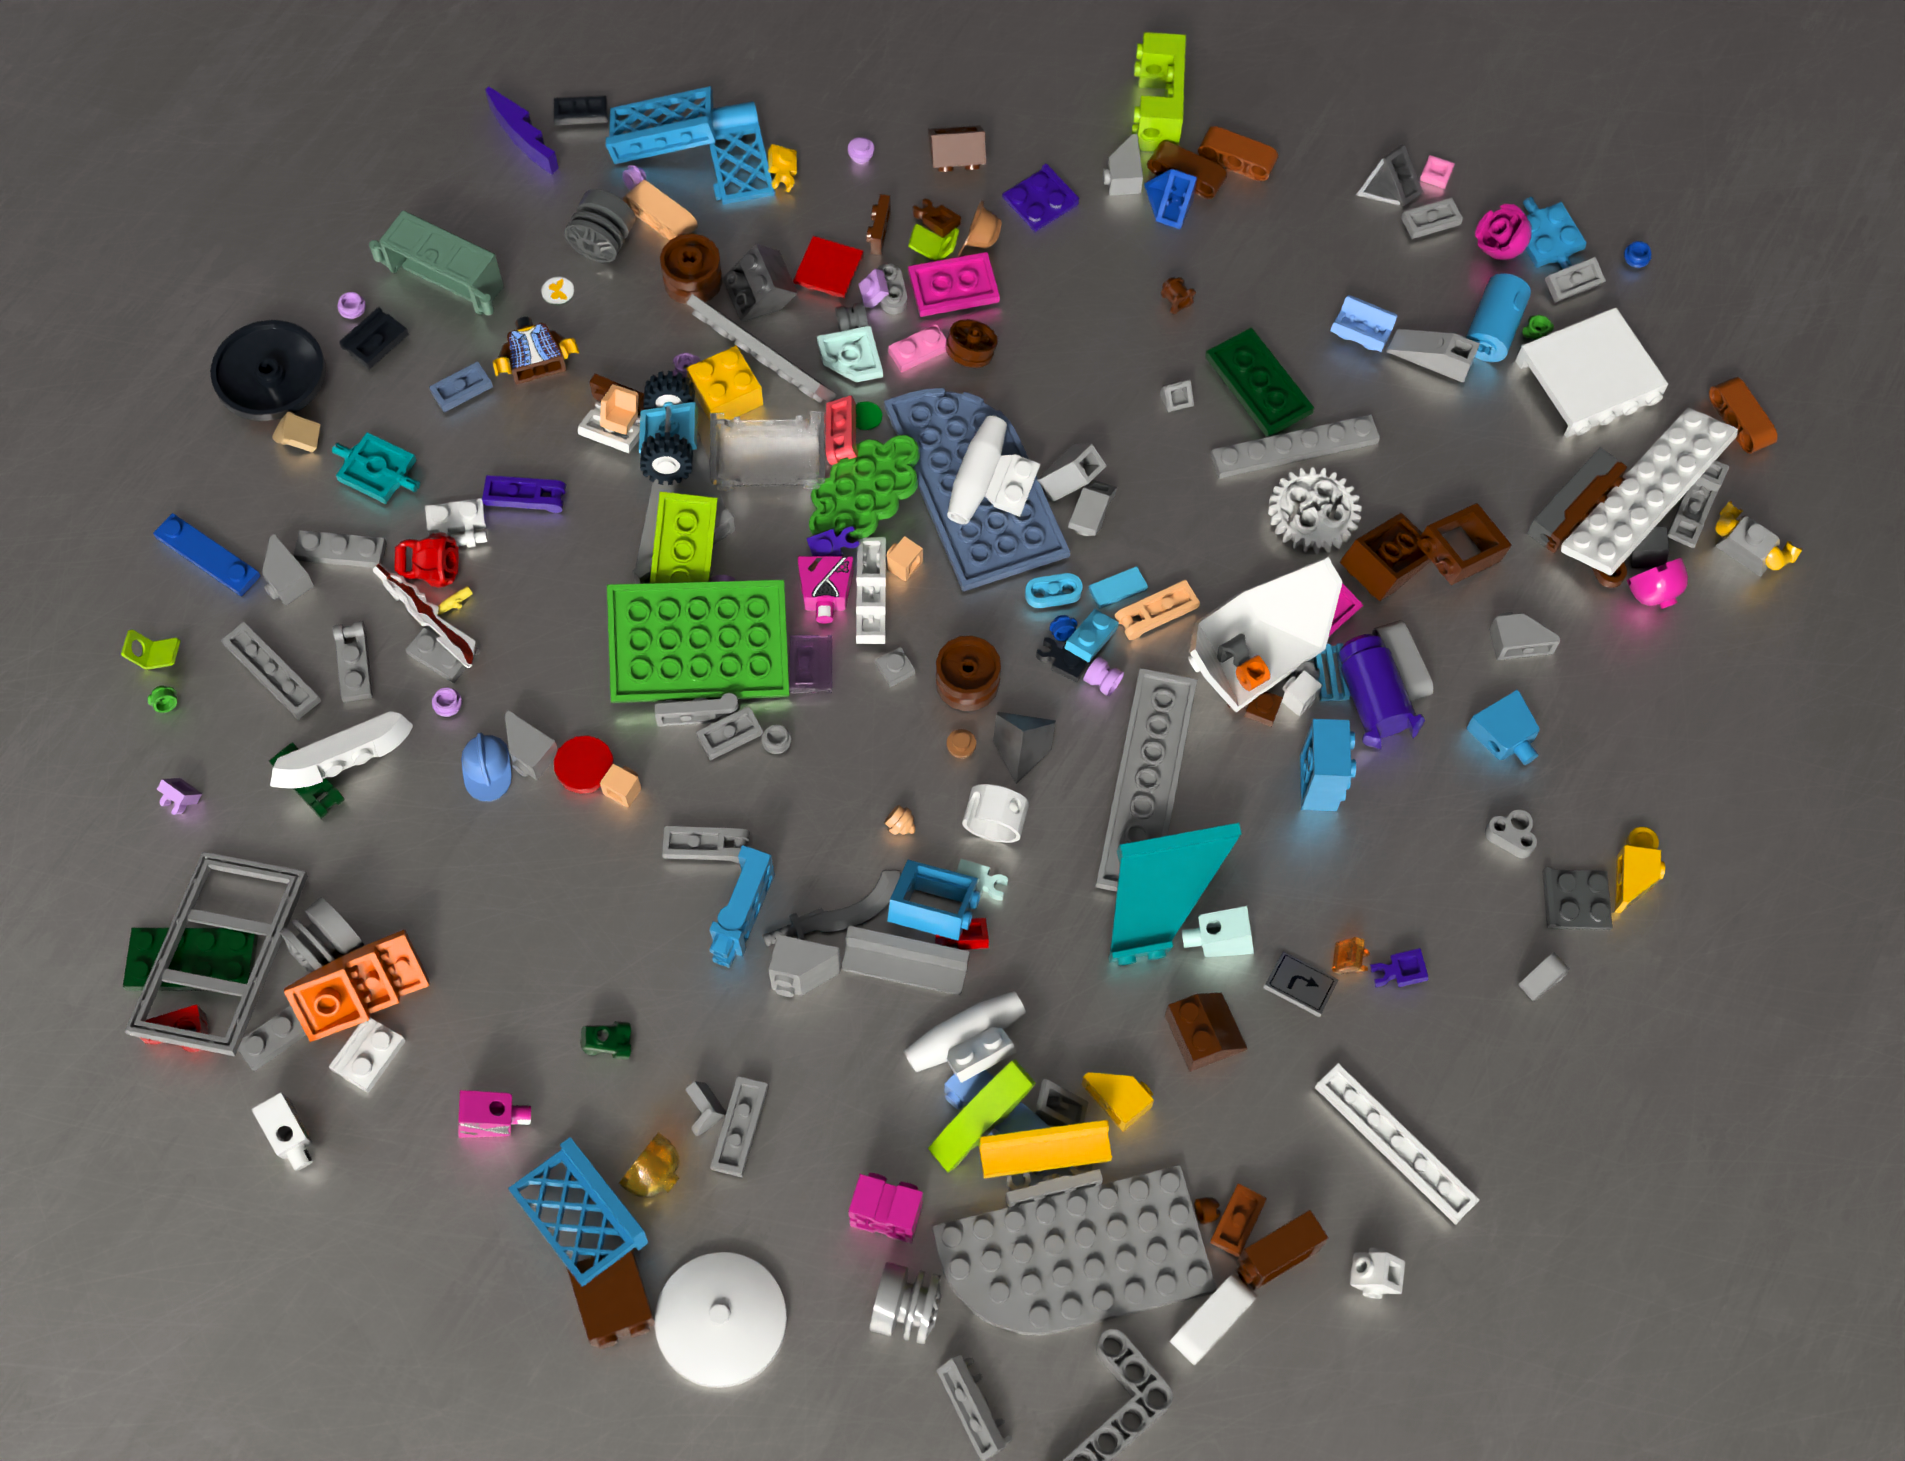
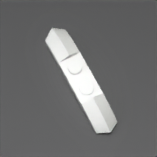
[270,711,413,788]

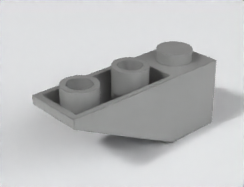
[1387,329,1480,383]

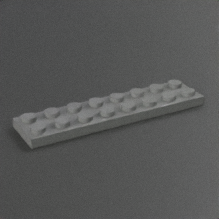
[1096,668,1197,892]

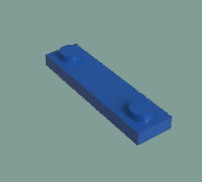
[153,513,261,597]

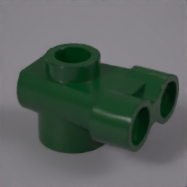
[580,1021,631,1059]

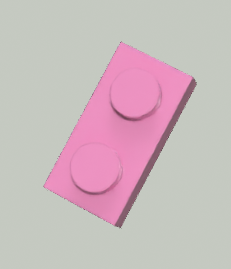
[888,324,947,372]

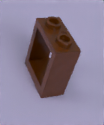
[1417,503,1512,585]
[1236,1210,1328,1291]

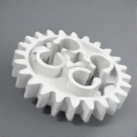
[1268,467,1362,554]

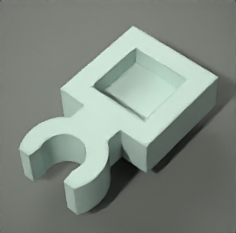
[956,859,1009,900]

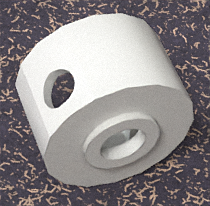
[962,784,1030,843]

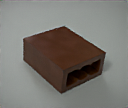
[567,1248,655,1349]

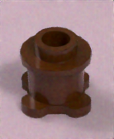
[1161,277,1196,314]

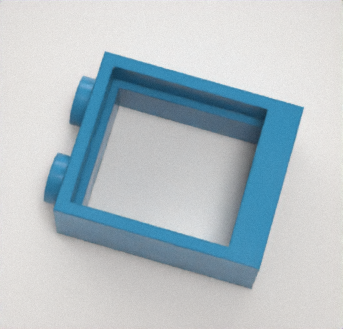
[887,860,981,941]

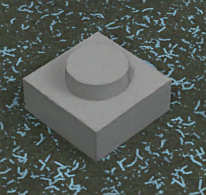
[875,647,915,687]

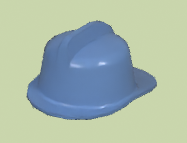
[461,733,512,801]

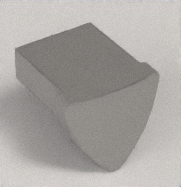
[685,1081,726,1136]

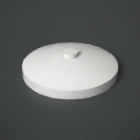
[655,1252,787,1388]

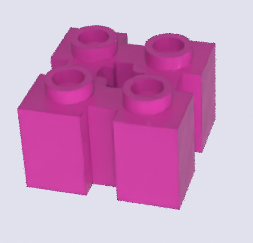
[848,1173,923,1244]

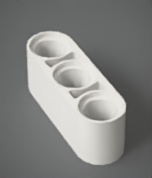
[1170,1273,1258,1365]

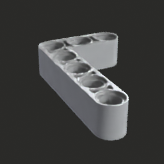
[1062,1329,1173,1461]

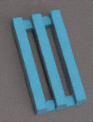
[1314,643,1351,702]

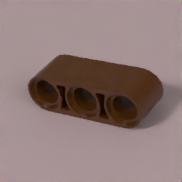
[1147,141,1227,199]

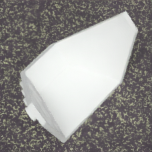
[1188,557,1343,712]

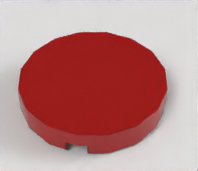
[554,735,614,794]

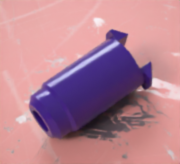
[1338,634,1425,750]

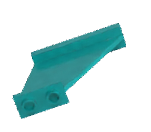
[1108,823,1242,966]

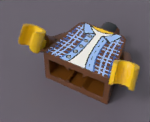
[493,317,580,385]

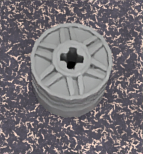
[279,897,364,972]
[870,1262,942,1345]

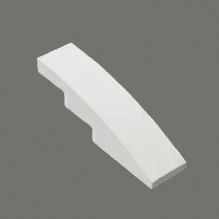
[856,537,886,644]

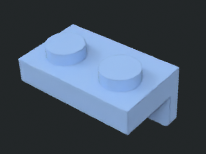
[1331,295,1398,352]

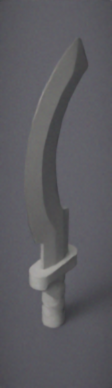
[762,870,901,946]

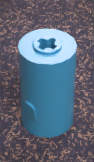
[1466,273,1531,362]

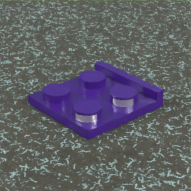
[1002,164,1079,232]

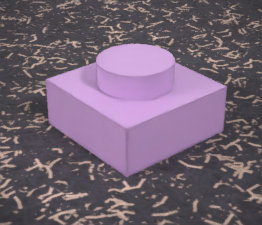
[859,269,889,308]

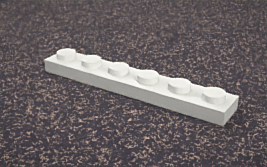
[1315,1063,1479,1225]

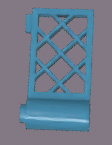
[698,101,775,205]

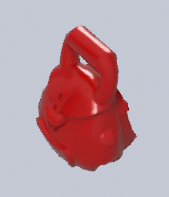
[394,532,459,588]

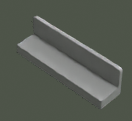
[841,925,970,995]

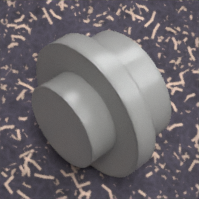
[761,725,791,754]

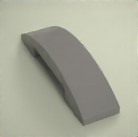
[1668,460,1730,549]

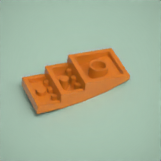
[284,929,430,1042]

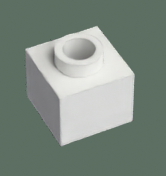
[1282,670,1323,717]

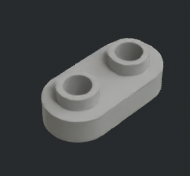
[877,263,907,314]

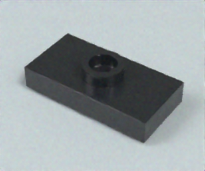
[554,96,608,125]

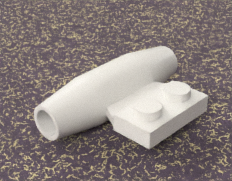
[947,416,1040,524]
[904,991,1026,1083]

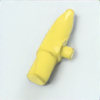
[432,586,473,615]

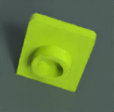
[908,224,959,261]
[121,629,181,670]

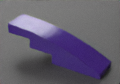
[485,86,559,175]

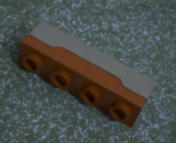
[1527,447,1627,554]

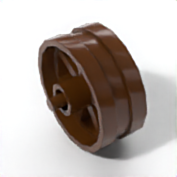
[945,319,998,368]

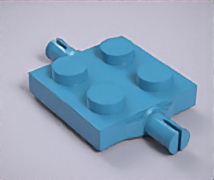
[1523,197,1587,269]

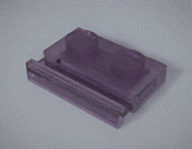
[789,635,833,693]

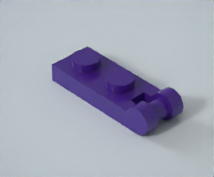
[482,475,566,513]

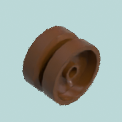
[660,233,723,305]
[936,636,1001,711]

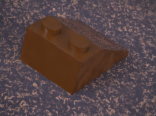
[1339,513,1431,601]

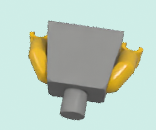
[1715,501,1803,577]

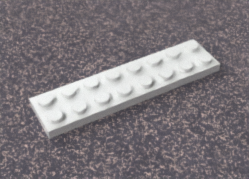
[1561,408,1738,576]

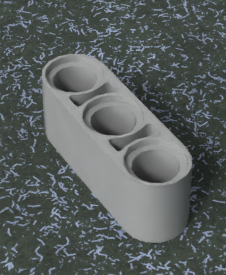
[1372,620,1434,701]

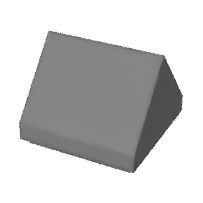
[1160,379,1194,413]

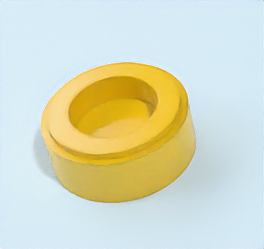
[1626,827,1659,849]

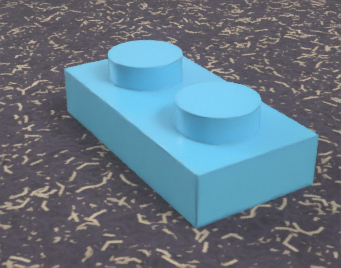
[1065,609,1119,663]

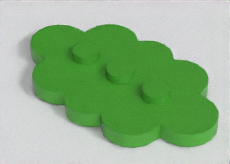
[809,435,920,539]

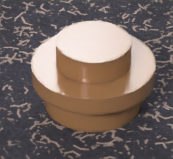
[947,729,976,758]

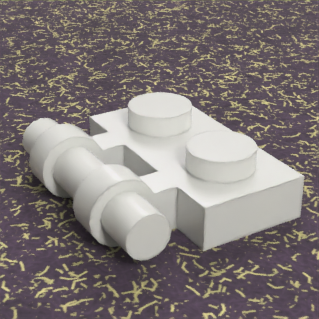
[425,498,488,548]

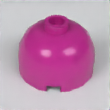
[1475,204,1531,260]
[1626,557,1688,609]

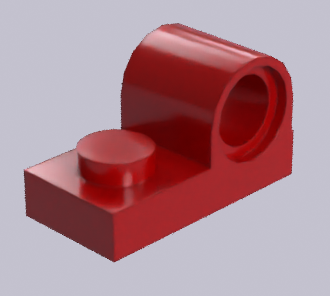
[139,1004,209,1053]

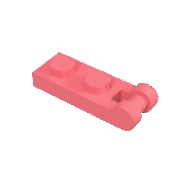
[826,395,858,465]

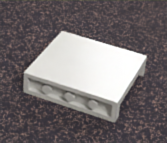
[1515,308,1668,438]

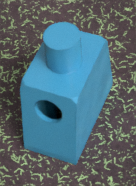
[1466,690,1540,765]

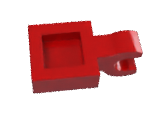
[935,918,989,950]

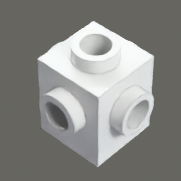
[1350,1248,1405,1298]

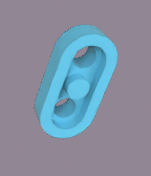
[1025,573,1083,608]

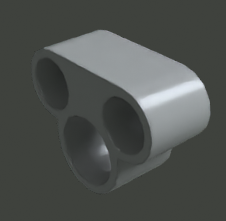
[1485,810,1537,858]
[1519,952,1569,1002]

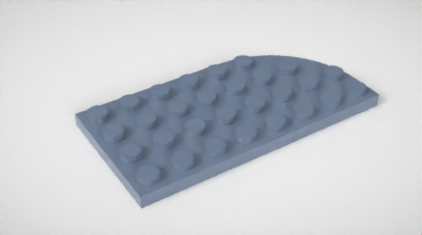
[884,388,1070,592]

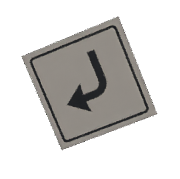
[1263,951,1338,1017]

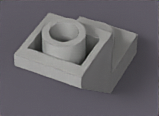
[1068,480,1117,536]

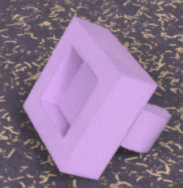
[157,778,202,815]

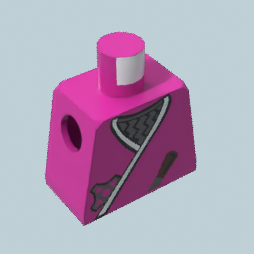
[798,556,853,624]
[458,1090,531,1138]

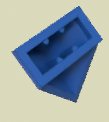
[1144,169,1197,229]

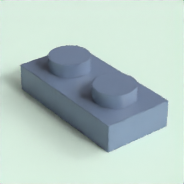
[429,361,493,413]

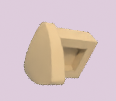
[273,411,321,453]

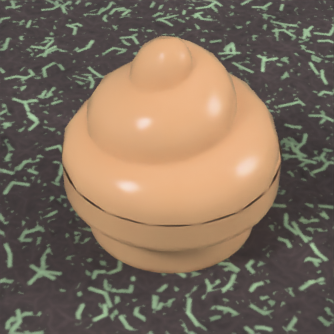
[884,805,915,835]

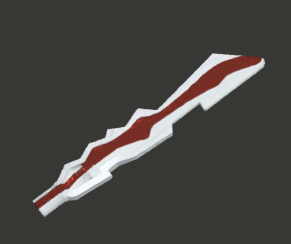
[373,564,476,668]

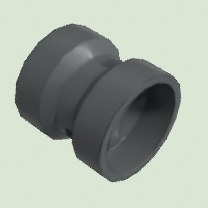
[835,302,868,332]

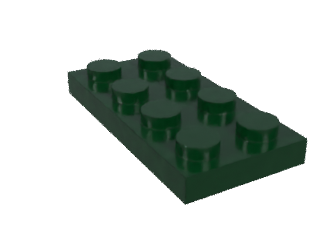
[1205,327,1314,437]
[123,928,258,991]

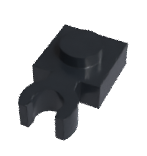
[1036,637,1089,683]

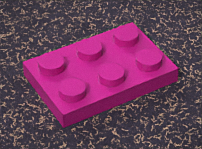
[908,252,1000,317]

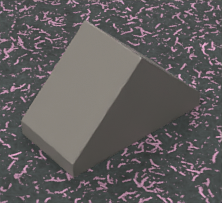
[1035,1079,1088,1127]

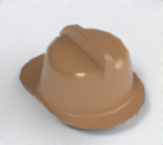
[957,200,1002,257]

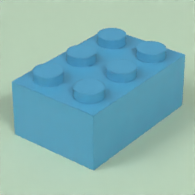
[1300,719,1356,811]

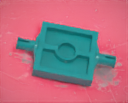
[332,432,420,504]

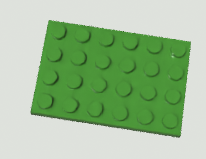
[607,580,789,703]

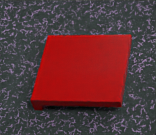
[793,236,864,298]

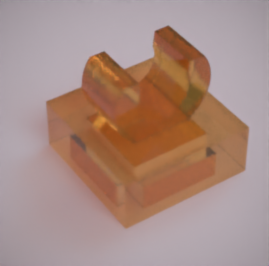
[1332,937,1370,975]

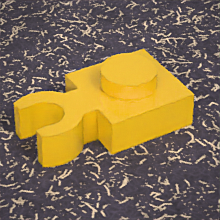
[768,144,797,192]

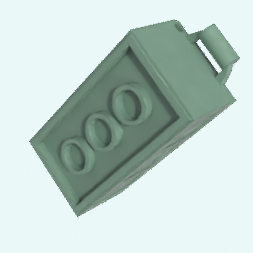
[369,210,504,315]

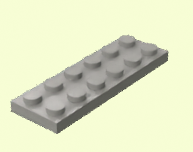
[686,294,838,403]

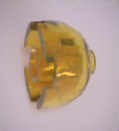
[618,1132,680,1198]

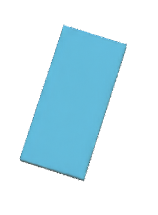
[1088,566,1148,609]

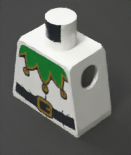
[252,1093,313,1171]

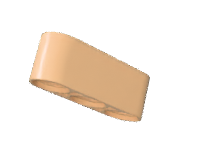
[623,180,698,241]

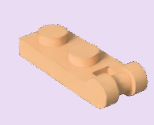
[1115,580,1200,640]

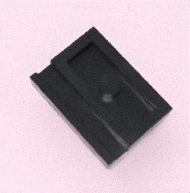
[339,307,409,370]

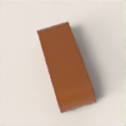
[1198,126,1278,181]
[1709,377,1778,454]

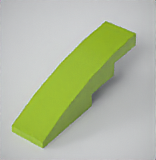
[928,1059,1036,1172]

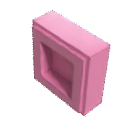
[1420,155,1455,189]

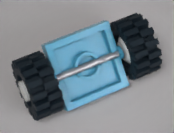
[639,371,698,485]

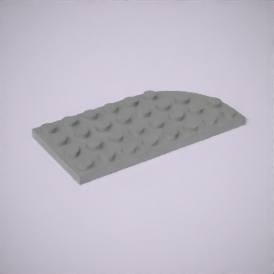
[932,1165,1217,1335]

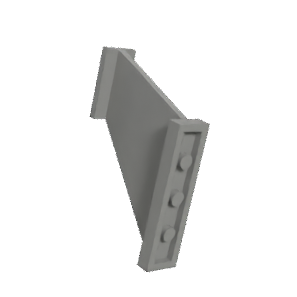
[632,433,735,584]

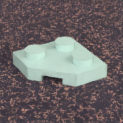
[817,326,883,382]

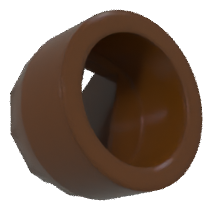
[1194,1197,1221,1225]

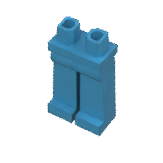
[709,845,775,968]

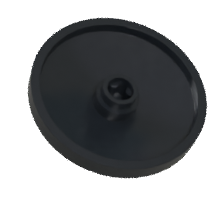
[210,320,326,421]

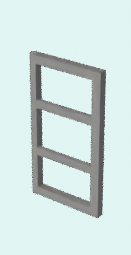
[125,852,308,1056]

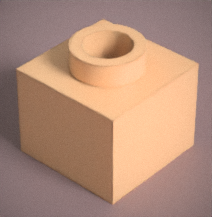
[886,536,923,582]
[600,764,641,808]

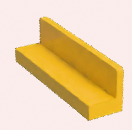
[979,1120,1112,1178]

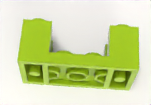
[1132,32,1186,152]

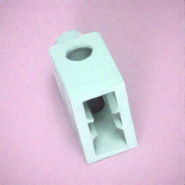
[1182,906,1254,957]

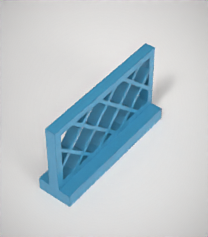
[606,86,716,164]
[508,1137,649,1287]

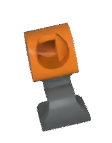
[1217,633,1270,691]

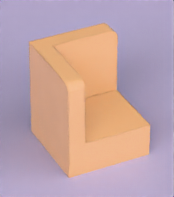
[600,384,638,435]

